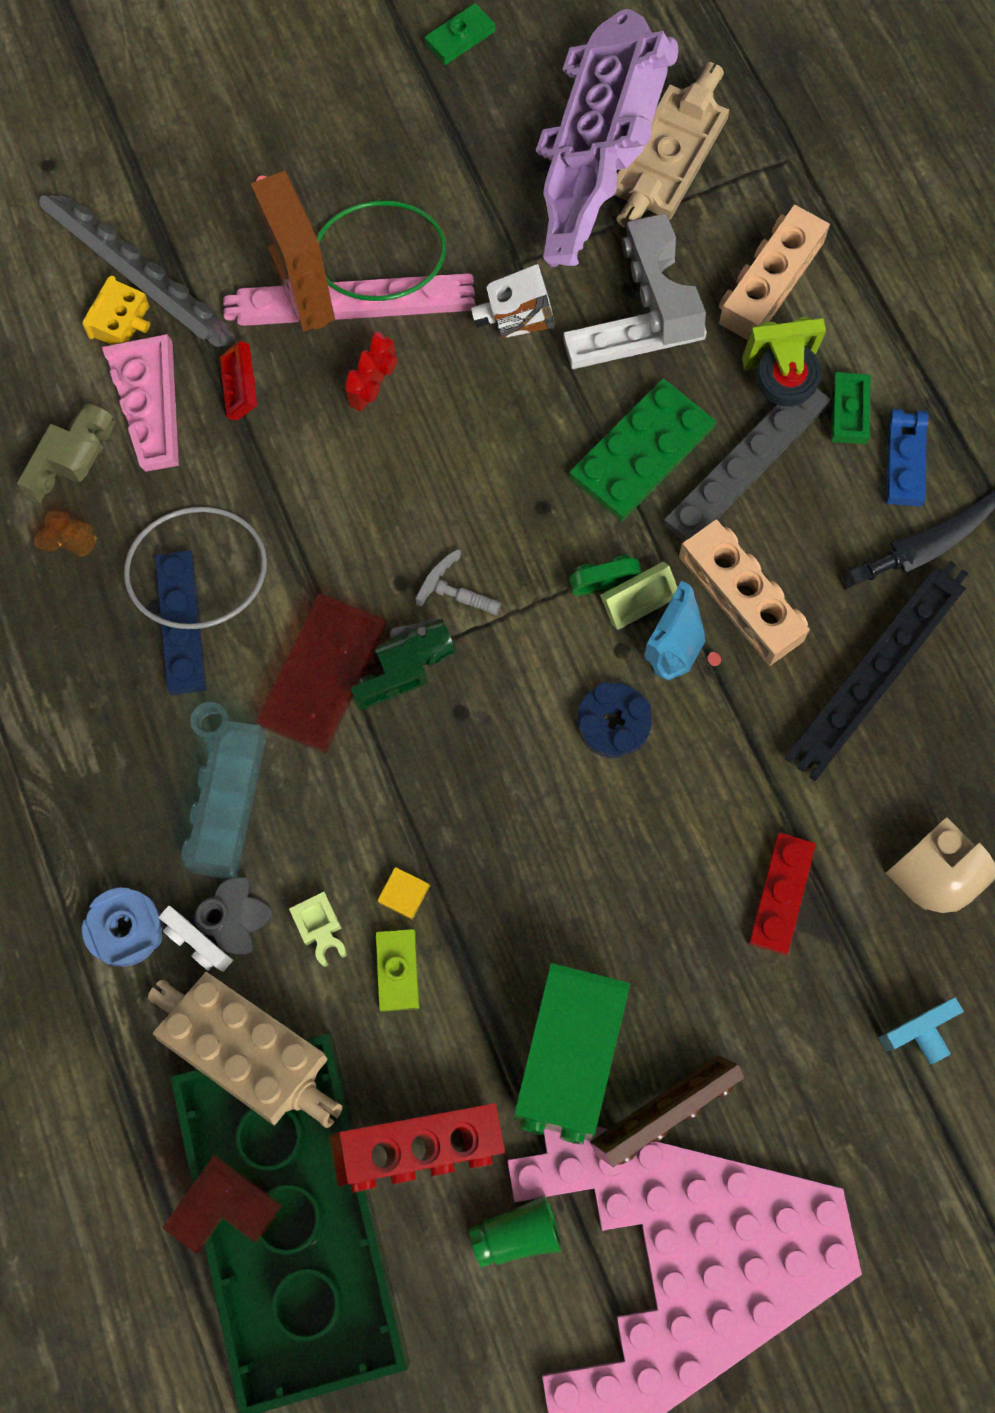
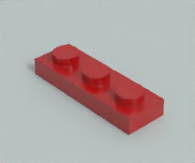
[748,833,816,956]

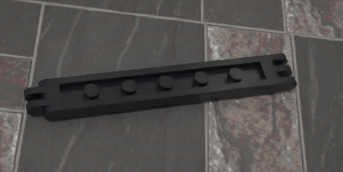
[785,560,968,782]

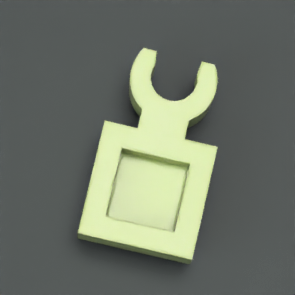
[289,892,347,967]

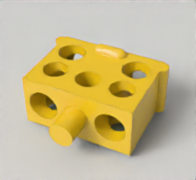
[83,276,150,345]

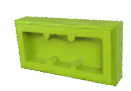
[376,929,420,1012]

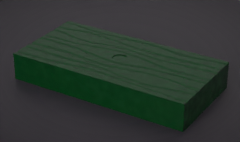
[170,1034,411,1413]

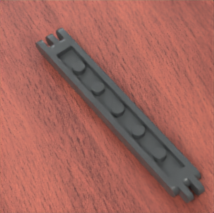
[39,195,235,347]

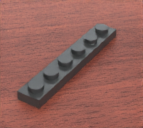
[663,389,831,542]

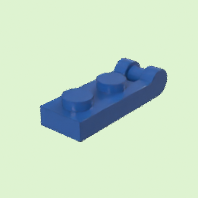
[886,408,929,507]

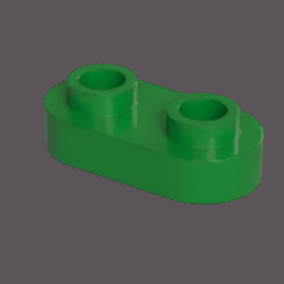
[569,555,642,596]

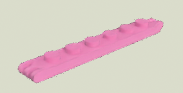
[223,274,476,326]

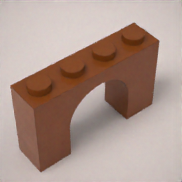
[251,170,335,332]

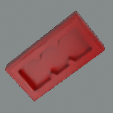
[219,341,257,421]

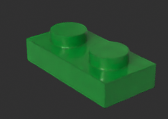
[831,372,871,444]

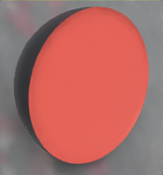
[708,652,722,666]

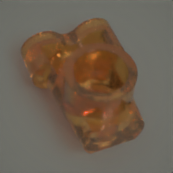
[34,510,96,557]

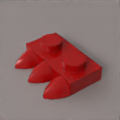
[346,331,398,412]

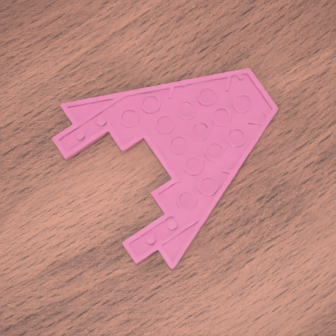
[508,1127,862,1413]

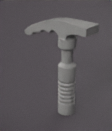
[416,550,501,615]

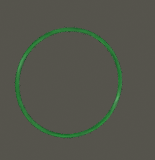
[317,200,446,301]

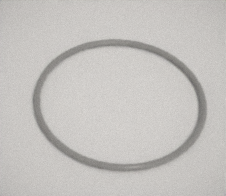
[124,507,267,629]

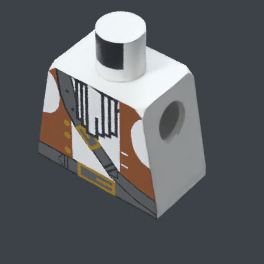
[471,264,556,338]

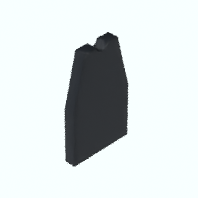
[143,601,160,618]

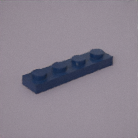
[155,550,207,695]

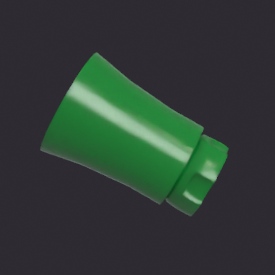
[469,1194,562,1268]

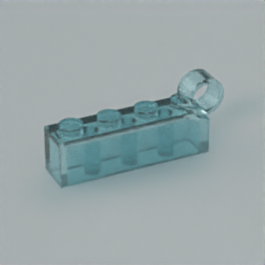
[181,702,267,879]

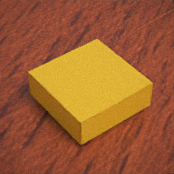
[378,867,430,920]

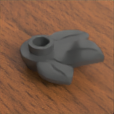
[194,878,273,955]

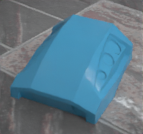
[644,581,705,681]

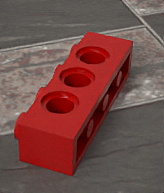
[330,1103,505,1193]

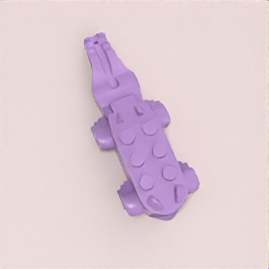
[536,9,678,268]

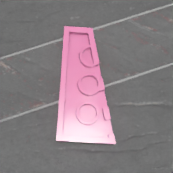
[102,334,179,472]

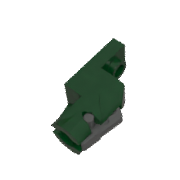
[350,618,455,711]

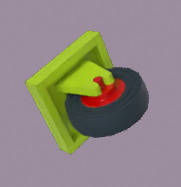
[742,317,826,407]

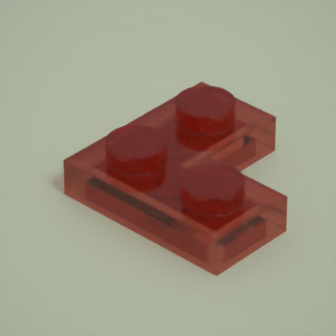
[163,1156,282,1253]

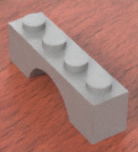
[622,214,706,346]

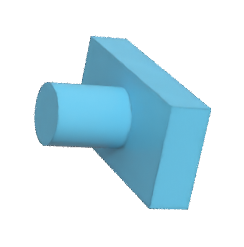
[878,997,964,1065]

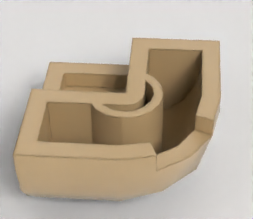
[886,817,995,913]

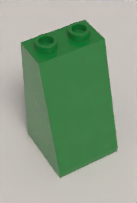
[513,963,630,1145]

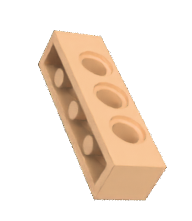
[719,204,830,340]
[679,519,810,667]

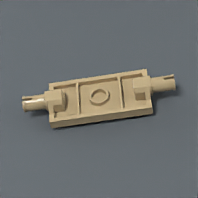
[614,62,729,228]
[148,972,342,1128]

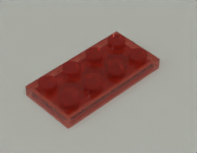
[257,594,387,754]

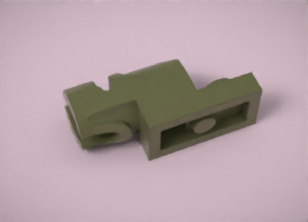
[17,404,116,503]

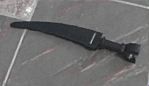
[839,490,995,590]

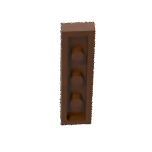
[590,1055,744,1167]

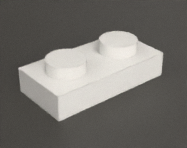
[159,906,233,972]

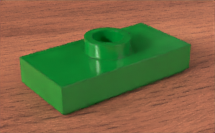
[425,3,495,65]

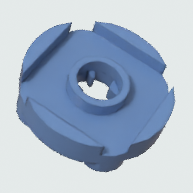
[82,887,163,967]

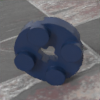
[577,682,652,758]

